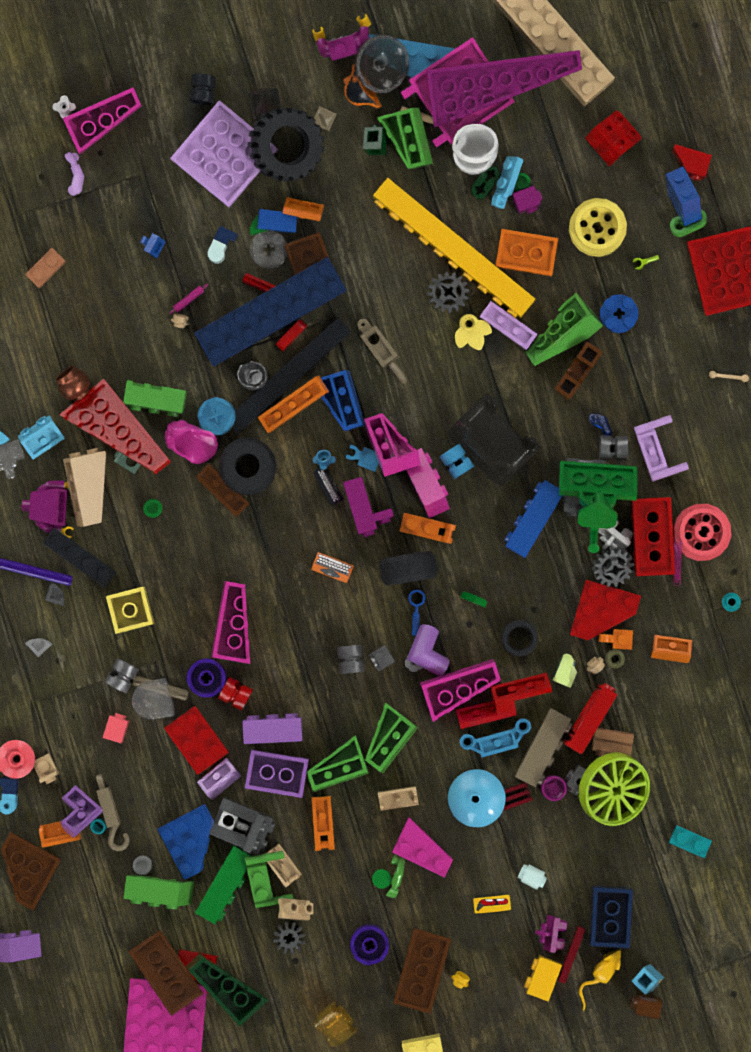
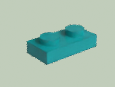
[668,825,712,858]

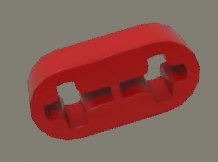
[276,319,308,351]

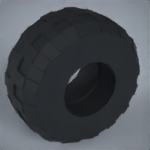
[219,437,277,495]
[379,551,438,586]

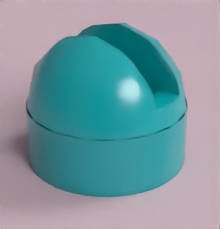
[90,818,107,834]

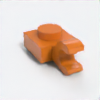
[599,629,633,650]

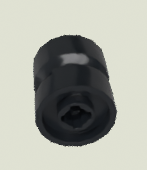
[189,73,216,105]

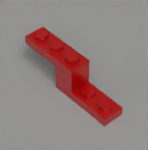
[456,673,552,729]

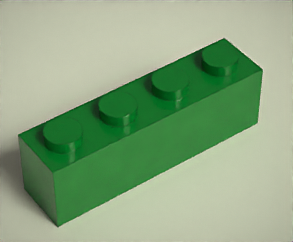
[195,845,254,924]

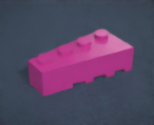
[63,88,142,154]
[211,581,250,664]
[420,659,501,722]

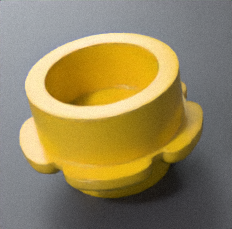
[451,971,470,988]

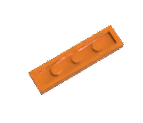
[258,376,329,433]

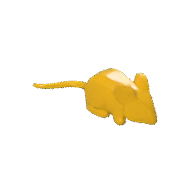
[579,949,621,1011]

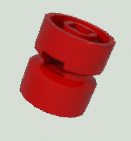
[218,677,253,711]

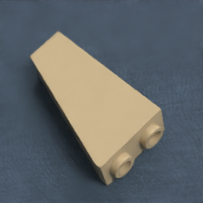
[63,448,106,527]

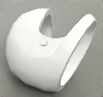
[452,124,499,175]

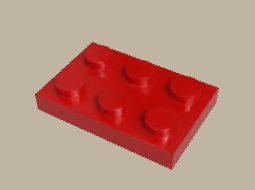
[164,706,229,775]

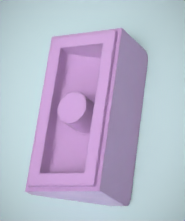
[197,758,241,800]

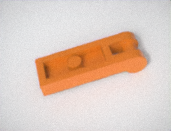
[399,513,456,544]
[311,796,335,851]

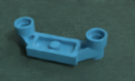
[460,718,531,757]

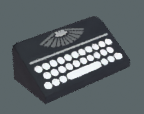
[313,469,344,506]

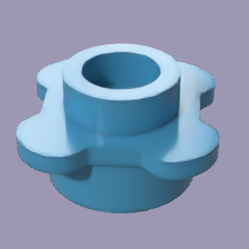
[313,450,336,470]

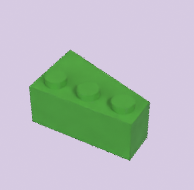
[377,108,433,169]
[123,380,187,417]
[365,703,418,773]
[307,735,369,792]
[124,875,194,909]

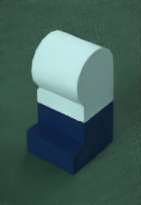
[208,226,238,264]

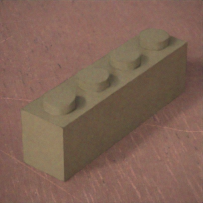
[514,708,572,787]

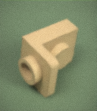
[34,753,60,785]

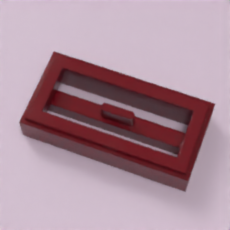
[503,782,533,811]

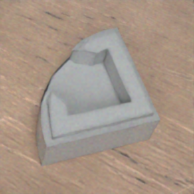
[25,638,53,657]

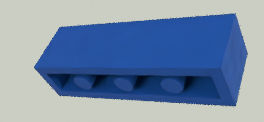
[504,480,562,558]

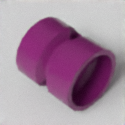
[540,775,567,801]

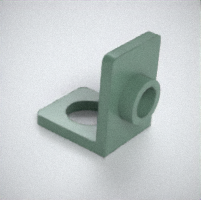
[114,451,140,474]

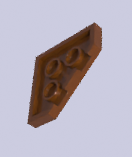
[1,832,61,911]

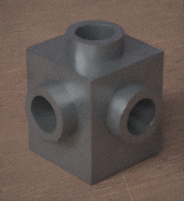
[565,765,595,796]

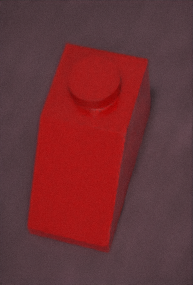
[672,144,712,181]

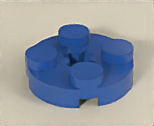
[599,295,638,333]

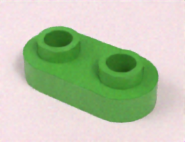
[670,209,707,237]

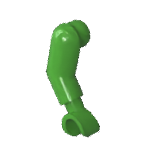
[386,854,405,898]

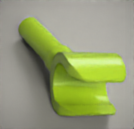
[633,255,659,270]

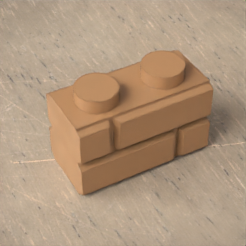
[591,728,634,756]

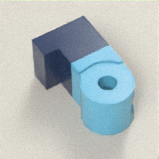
[0,777,19,814]

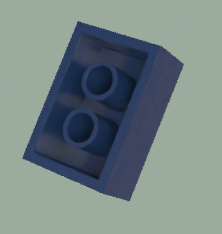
[589,885,633,948]

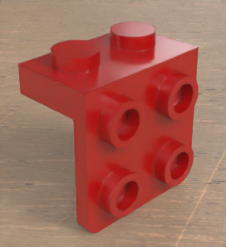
[585,111,641,167]

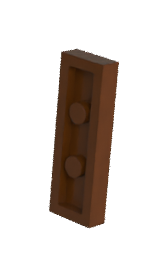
[196,463,250,518]

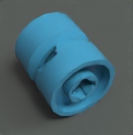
[439,444,474,479]

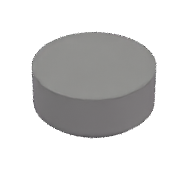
[133,855,152,875]

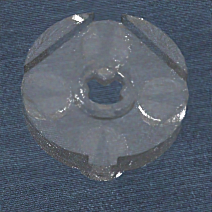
[250,230,287,269]

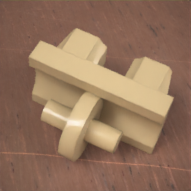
[278,898,313,921]

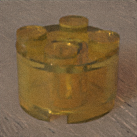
[314,1001,358,1047]

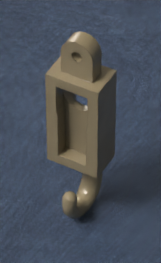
[358,319,407,384]
[96,774,130,851]

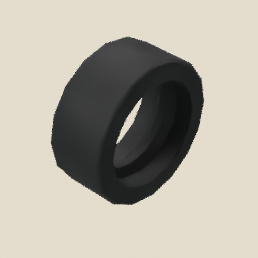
[501,620,538,656]

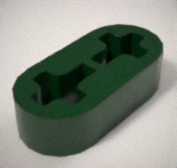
[471,166,499,200]

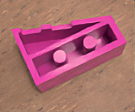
[406,448,450,519]

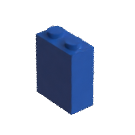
[666,167,702,226]

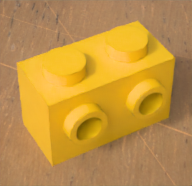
[524,955,562,1002]

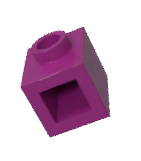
[512,186,543,214]

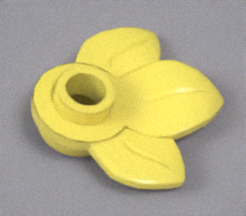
[455,314,492,350]

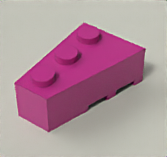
[364,413,421,477]
[392,816,453,878]

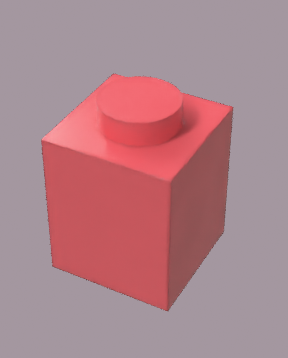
[103,713,129,743]

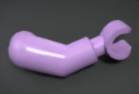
[65,152,84,196]

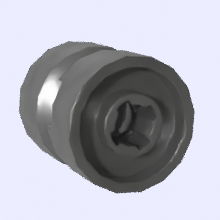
[599,436,628,461]
[337,645,364,674]
[104,658,139,693]

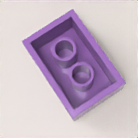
[243,713,303,744]
[245,749,309,798]

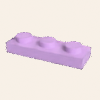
[480,301,537,350]

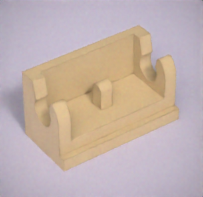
[378,786,419,811]
[265,844,302,887]

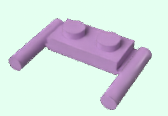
[634,415,689,482]

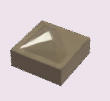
[314,106,337,132]

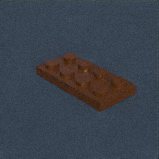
[393,928,451,1014]
[128,930,204,1017]

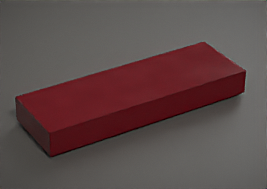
[557,925,585,984]

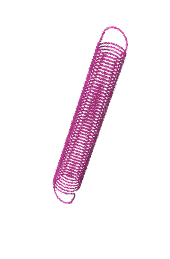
[673,538,682,586]

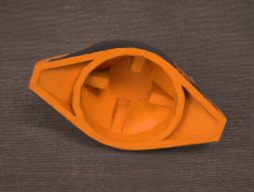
[343,63,382,108]

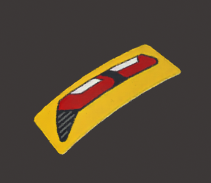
[473,895,511,914]

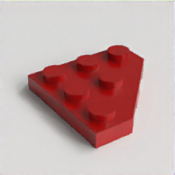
[570,580,641,640]

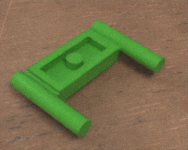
[245,851,293,908]

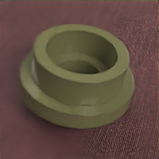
[605,649,625,669]

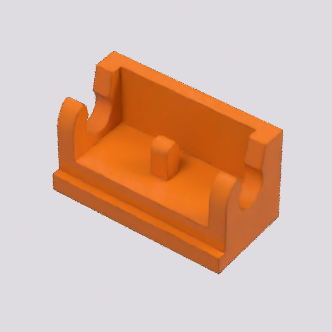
[39,821,82,848]

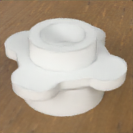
[53,96,76,118]

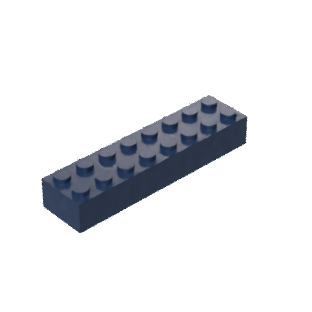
[194,257,347,367]

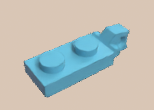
[491,156,523,209]

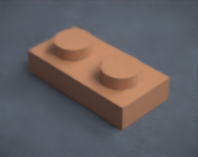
[25,248,66,289]

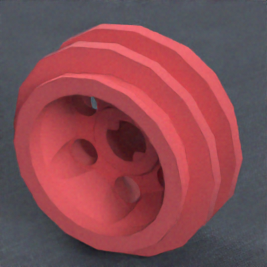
[673,503,731,561]

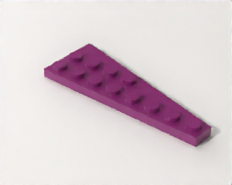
[427,50,582,127]

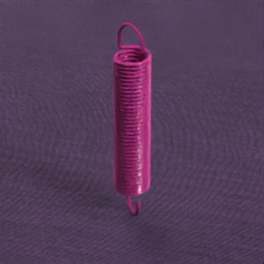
[169,284,208,314]

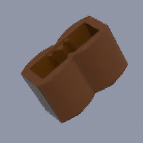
[630,993,662,1019]

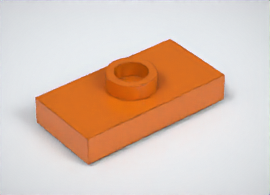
[283,197,324,221]

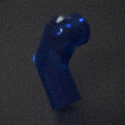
[589,413,613,436]

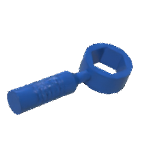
[408,590,426,636]

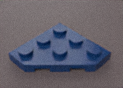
[157,804,214,880]

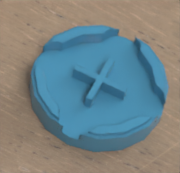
[197,397,236,436]

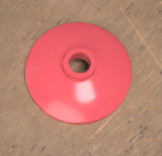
[0,740,35,779]

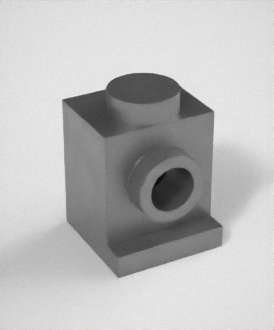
[369,645,395,671]

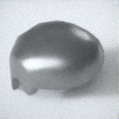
[237,361,268,390]

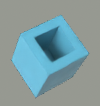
[632,964,664,995]

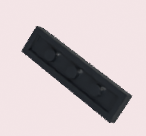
[42,527,116,588]

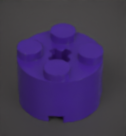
[187,659,227,697]
[350,924,389,965]

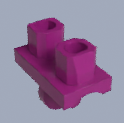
[535,915,568,953]

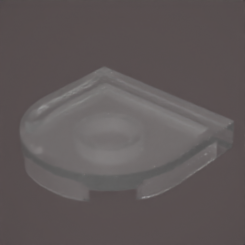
[132,678,175,719]

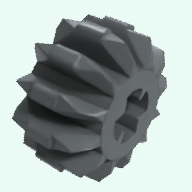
[273,921,306,954]

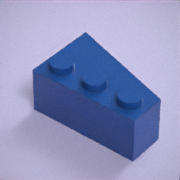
[321,370,365,431]

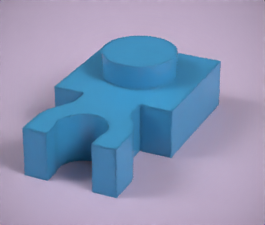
[346,445,379,472]

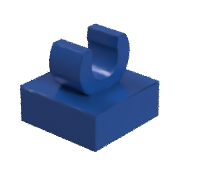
[140,233,166,258]

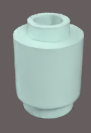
[517,864,547,890]

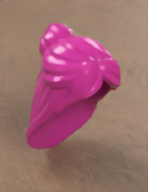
[165,420,218,464]

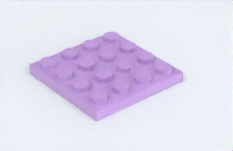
[170,100,278,208]

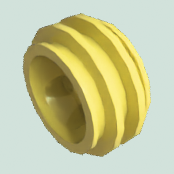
[569,198,627,257]

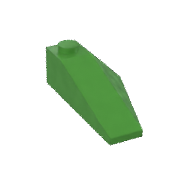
[526,293,603,366]

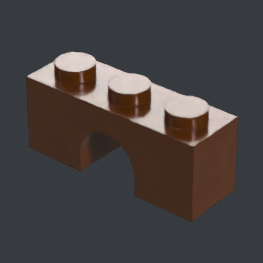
[553,341,603,401]

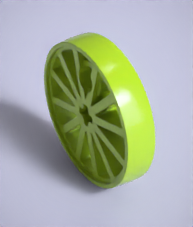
[579,752,650,826]

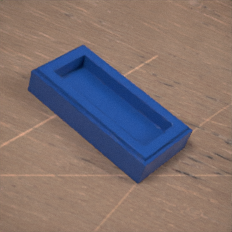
[257,209,297,233]

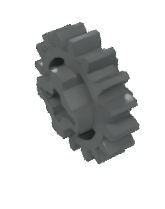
[428,272,469,314]
[592,546,634,587]

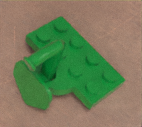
[559,461,637,553]

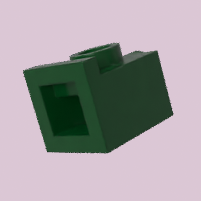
[363,125,387,156]

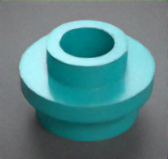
[722,593,741,612]

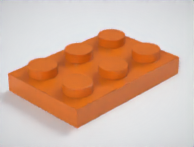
[495,229,558,277]

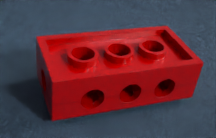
[630,497,675,577]

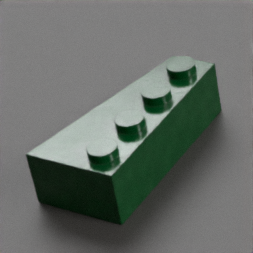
[185,954,268,1027]

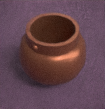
[55,365,90,401]

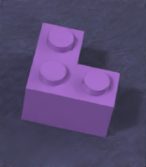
[0,930,42,962]

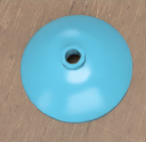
[448,769,506,827]

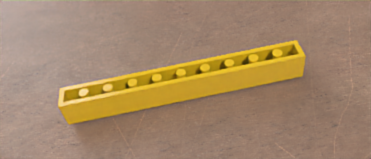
[373,178,535,318]

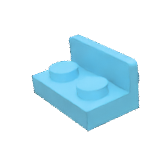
[18,415,65,459]

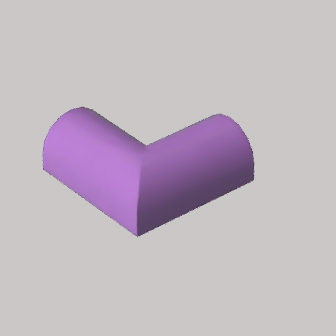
[407,624,449,676]
[61,785,103,838]

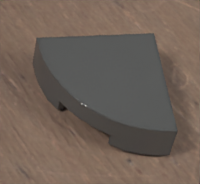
[45,582,65,606]

